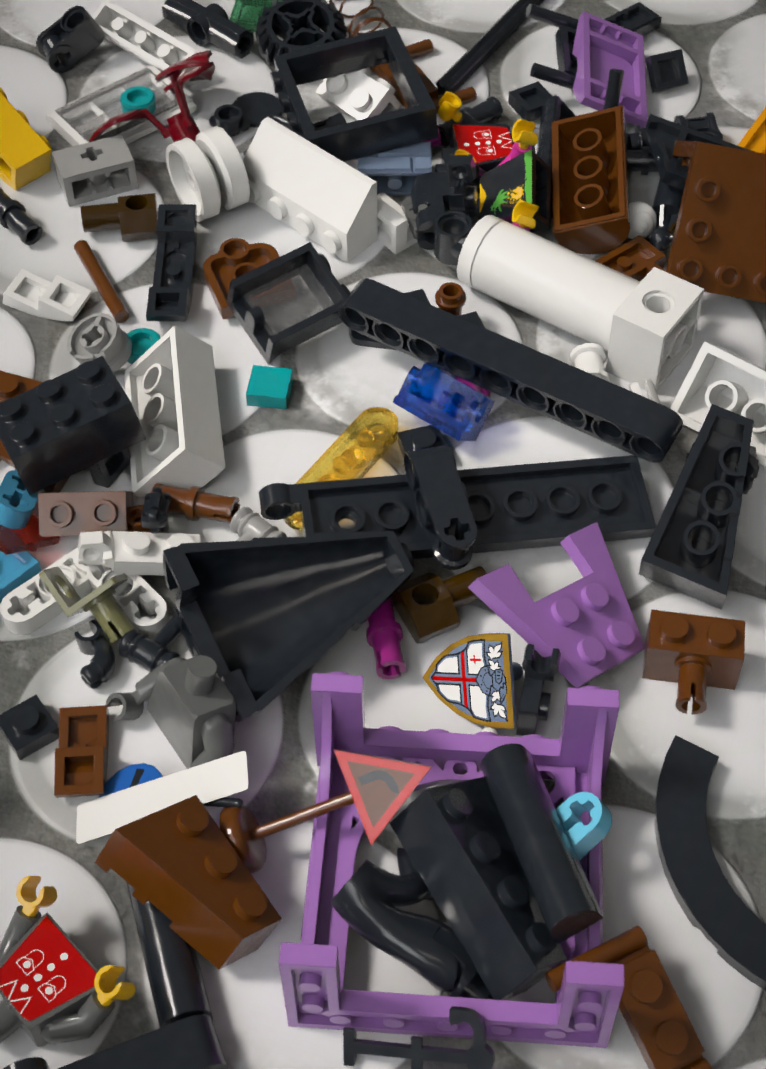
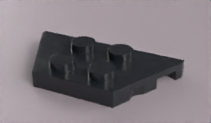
[645,114,754,190]

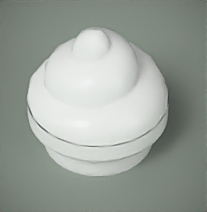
[628,201,657,239]

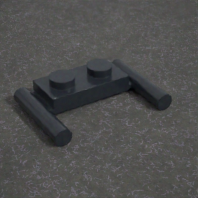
[526,3,579,90]

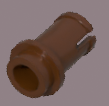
[435,282,466,316]

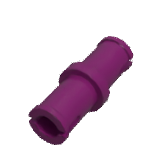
[366,596,406,680]

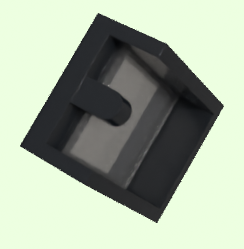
[226,242,350,364]

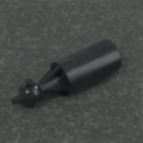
[645,178,684,251]

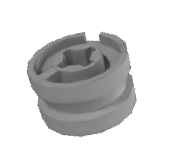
[67,313,132,373]

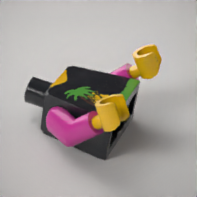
[473,119,551,233]

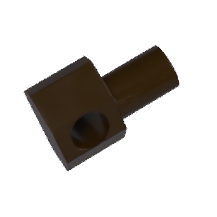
[81,193,158,242]
[392,566,487,644]

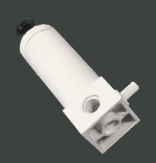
[434,211,704,392]

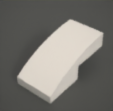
[3,269,92,321]

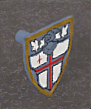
[422,633,523,729]

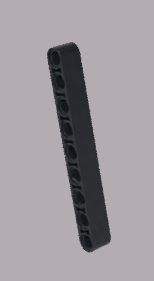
[338,278,684,463]

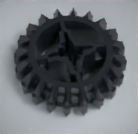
[255,0,347,67]

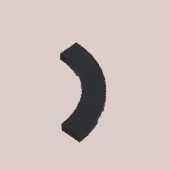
[655,735,766,990]

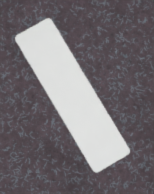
[76,751,249,844]

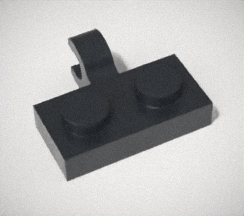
[516,644,561,736]

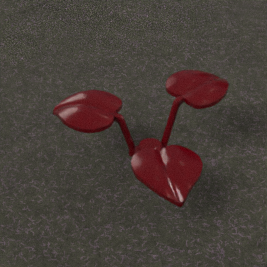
[89,50,215,142]

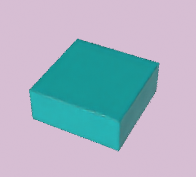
[246,365,293,409]

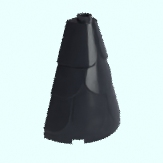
[163,531,414,722]

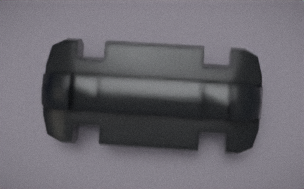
[141,486,171,534]

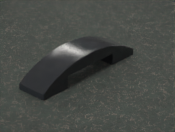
[146,204,197,321]

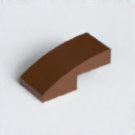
[54,705,109,798]

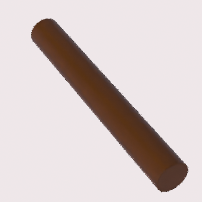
[74,240,129,323]

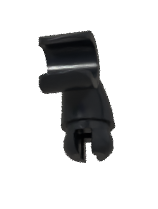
[75,619,115,689]

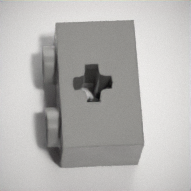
[52,134,139,207]

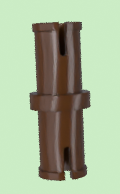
[151,483,240,524]

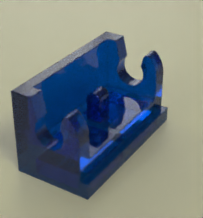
[393,363,495,441]

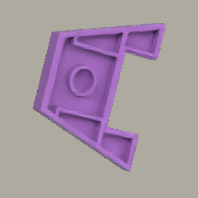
[468,522,645,688]

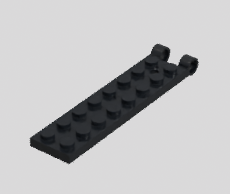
[259,455,656,559]

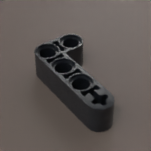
[3,1014,228,1069]

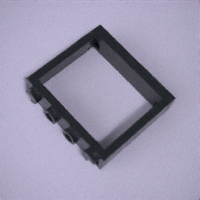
[270,26,438,162]

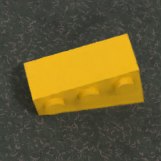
[0,87,52,191]

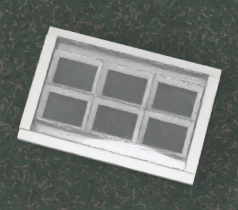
[46,65,197,146]

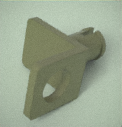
[39,566,136,644]

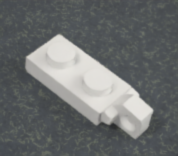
[78,531,201,576]

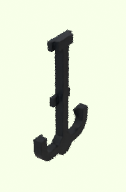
[343,1006,495,1069]

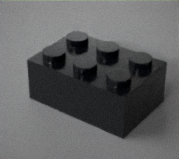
[0,355,147,496]

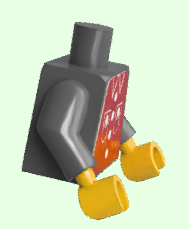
[0,876,135,1047]

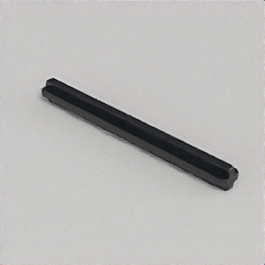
[436,0,545,95]

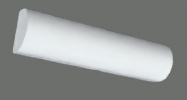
[92,0,199,86]

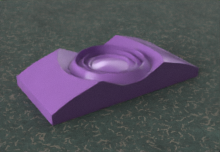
[572,11,648,128]

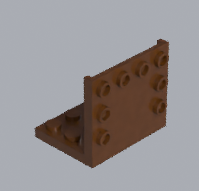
[666,141,766,303]

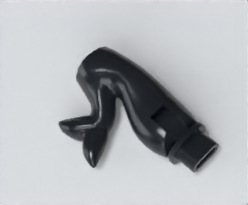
[330,847,490,999]

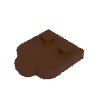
[203,238,296,320]

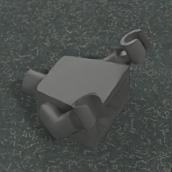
[106,655,236,769]

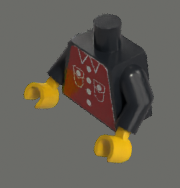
[438,91,536,194]

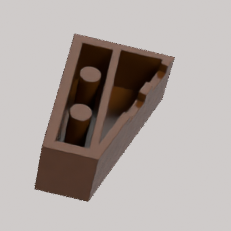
[94,795,282,970]

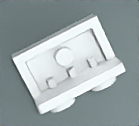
[316,68,401,121]

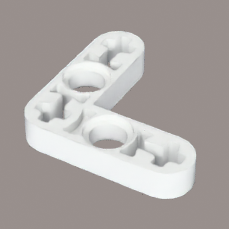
[0,547,169,638]

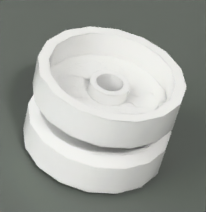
[166,126,250,222]

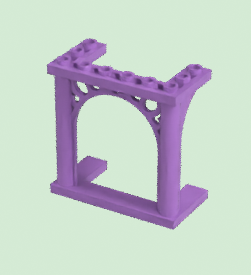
[279,671,624,1048]

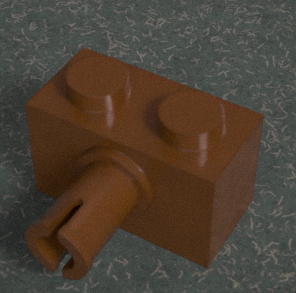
[642,609,745,715]

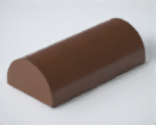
[552,105,630,254]

